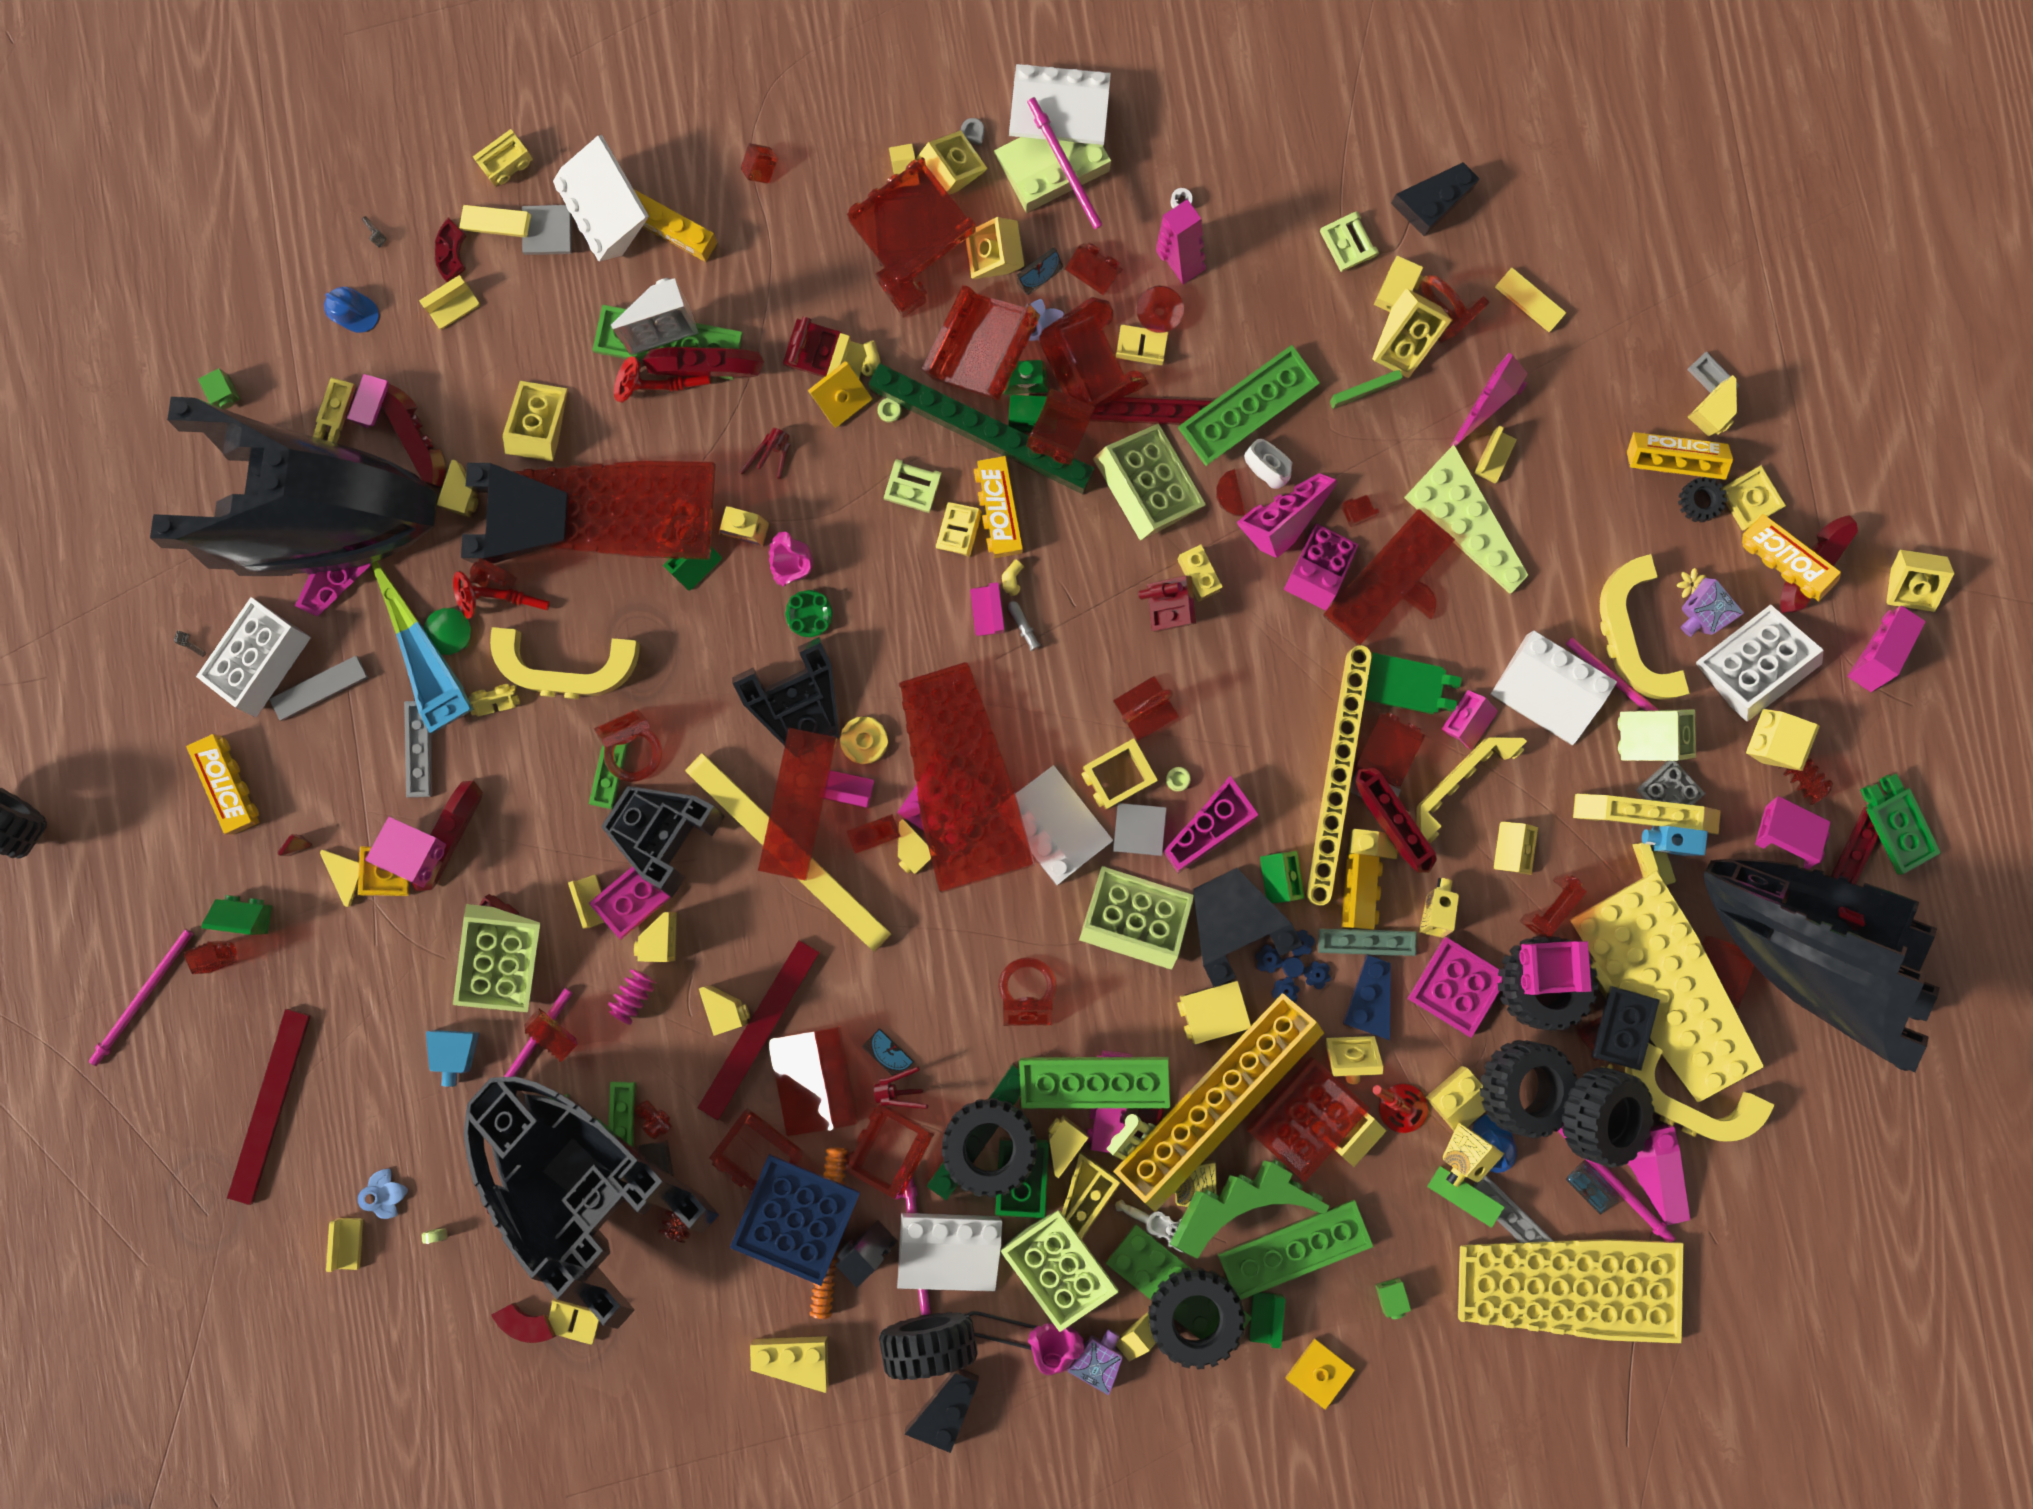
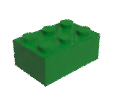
[995,1137,1049,1218]

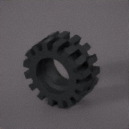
[1678,477,1727,523]

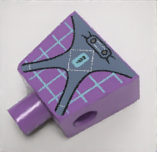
[1681,578,1744,637]
[1067,1329,1123,1395]

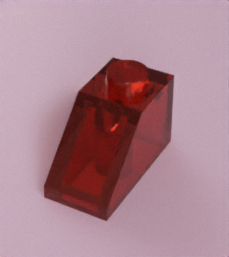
[847,814,901,854]

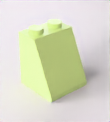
[1618,709,1696,760]

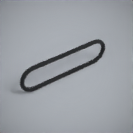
[967,1311,1037,1350]

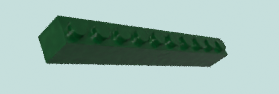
[869,363,1094,495]

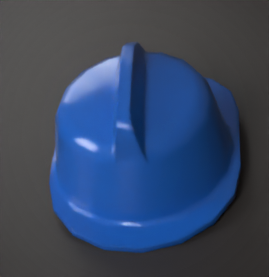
[324,287,379,333]
[1472,1115,1517,1173]

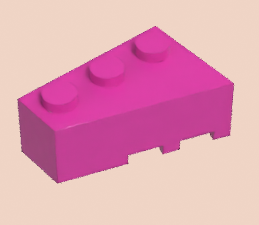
[1847,605,1926,692]

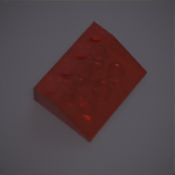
[768,1026,859,1136]
[1246,1057,1370,1182]

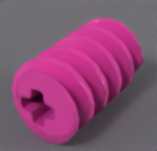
[608,969,657,1025]

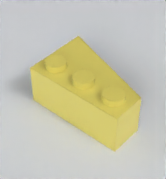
[1062,1152,1122,1240]
[750,1336,829,1393]

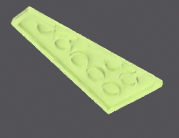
[1404,444,1528,594]

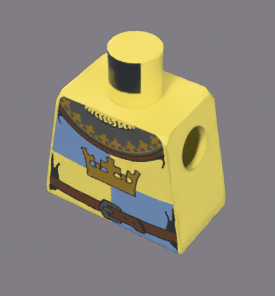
[719,506,769,546]

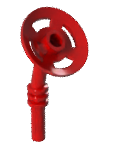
[614,356,711,403]
[453,571,550,619]
[1373,1084,1428,1133]

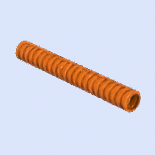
[810,1147,848,1319]

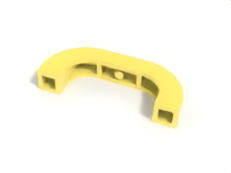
[1600,554,1690,700]
[490,627,640,699]
[1625,1043,1774,1141]

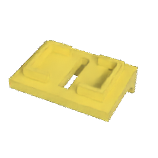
[1116,325,1168,365]
[936,502,982,557]
[548,1298,599,1345]

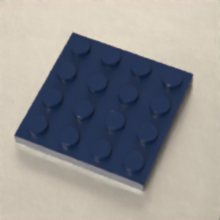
[729,1154,860,1286]

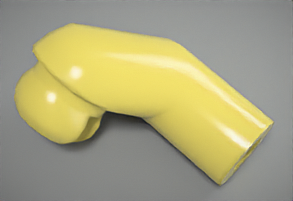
[861,341,881,377]
[1002,559,1024,596]

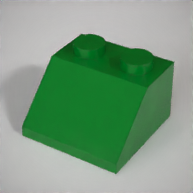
[201,895,272,935]

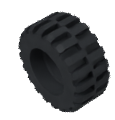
[0,788,47,859]
[1497,936,1598,1031]
[1480,1040,1577,1138]
[1562,1067,1654,1168]
[942,1098,1037,1198]
[1148,1267,1246,1370]
[879,1312,978,1380]

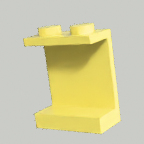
[1177,980,1251,1044]

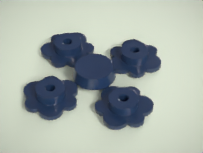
[1255,930,1331,1003]

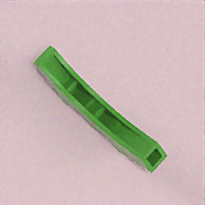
[1170,1159,1329,1259]

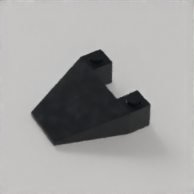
[461,463,568,564]
[732,637,840,758]
[601,786,725,898]
[1193,868,1302,988]

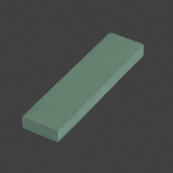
[1318,929,1417,956]

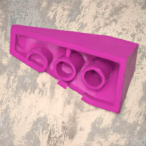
[1451,353,1528,447]
[1237,473,1337,558]
[295,538,378,617]
[1628,1124,1690,1225]

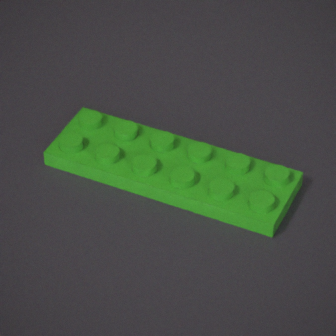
[592,305,743,380]
[1178,345,1320,466]
[1019,1057,1170,1108]
[1217,1199,1373,1300]
[1106,1224,1252,1339]

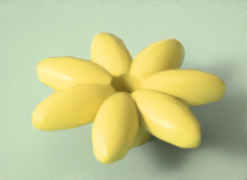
[1677,568,1706,598]

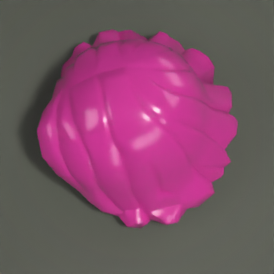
[769,532,813,587]
[1028,1323,1085,1376]

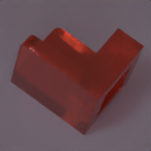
[741,143,778,184]
[1340,495,1380,528]

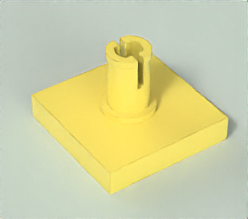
[1326,1036,1383,1084]

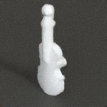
[1115,1200,1183,1252]

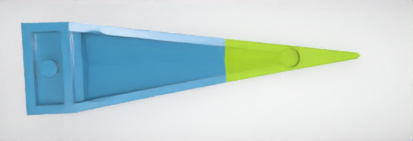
[371,561,474,734]

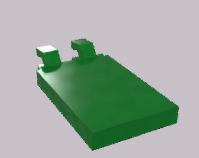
[1364,652,1462,715]
[1860,774,1941,875]

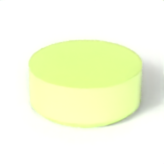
[878,398,902,422]
[1166,767,1191,792]
[422,1228,448,1243]

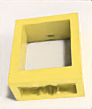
[1081,738,1158,810]

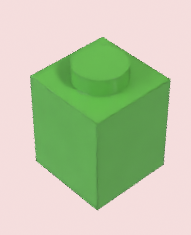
[198,368,240,409]
[1375,1278,1411,1319]

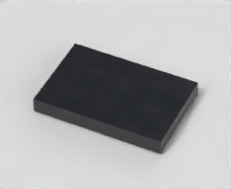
[1591,986,1660,1071]

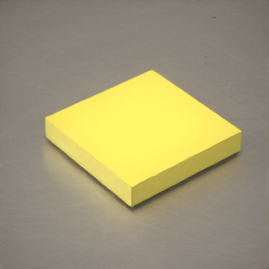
[1721,465,1786,531]

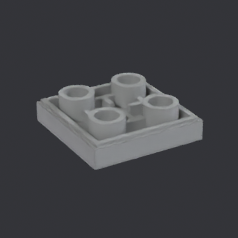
[522,205,572,255]
[1635,760,1706,805]
[1113,803,1166,856]

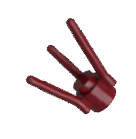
[740,428,791,479]
[874,1067,929,1109]

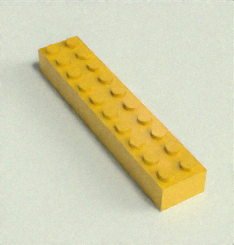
[1113,993,1324,1212]

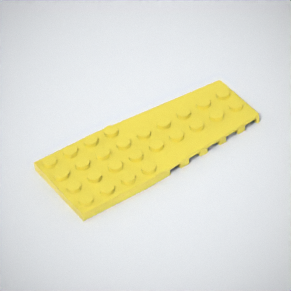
[1570,871,1763,1102]
[1458,1239,1683,1343]

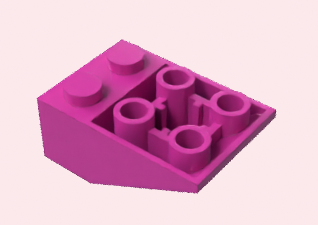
[1283,523,1359,611]

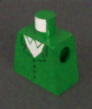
[1002,360,1049,395]

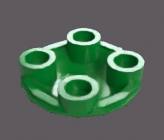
[785,590,833,638]
[424,608,471,655]

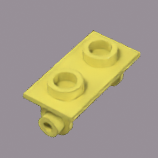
[468,684,520,717]

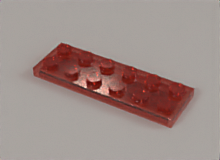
[1323,509,1455,646]
[758,728,837,881]

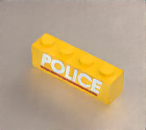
[634,189,718,262]
[1627,432,1733,480]
[973,456,1023,558]
[1742,514,1841,601]
[186,734,260,835]

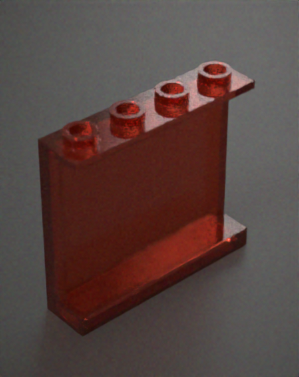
[847,157,976,288]
[921,285,1040,401]

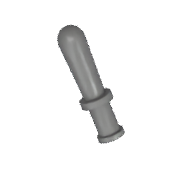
[1008,601,1041,651]

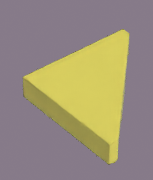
[320,850,359,907]

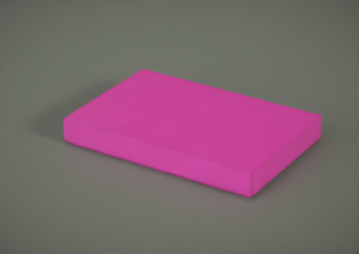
[589,866,677,940]

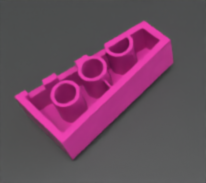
[1156,199,1206,284]

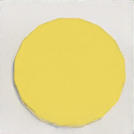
[840,717,888,765]

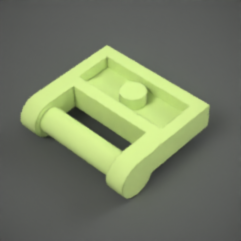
[1320,211,1379,272]
[884,459,942,513]
[1107,1114,1156,1160]

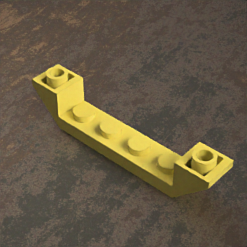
[1416,738,1527,843]
[1573,794,1721,835]

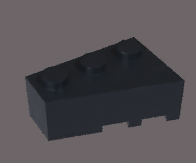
[1391,162,1480,236]
[836,1220,897,1288]
[905,1369,979,1453]

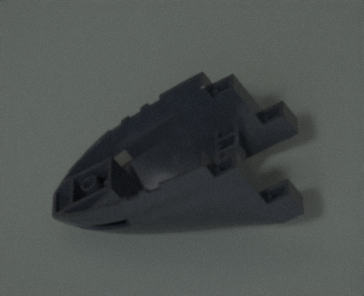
[150,397,438,576]
[1703,858,1940,1072]
[464,1076,720,1329]

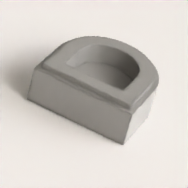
[961,118,985,146]

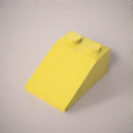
[1372,288,1452,378]
[503,381,567,462]

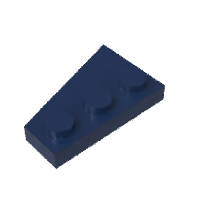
[1343,955,1391,1040]

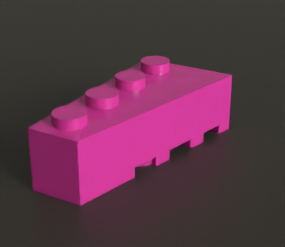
[1164,776,1258,874]
[1086,1050,1133,1153]

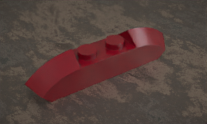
[642,347,764,377]
[382,384,446,488]
[1780,515,1858,613]
[1356,768,1437,873]
[412,780,483,891]

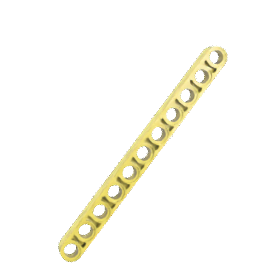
[1307,645,1371,905]
[685,753,891,952]

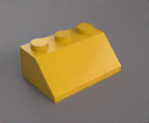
[1341,853,1383,929]

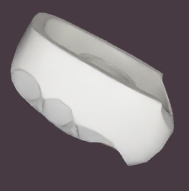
[1244,439,1293,489]

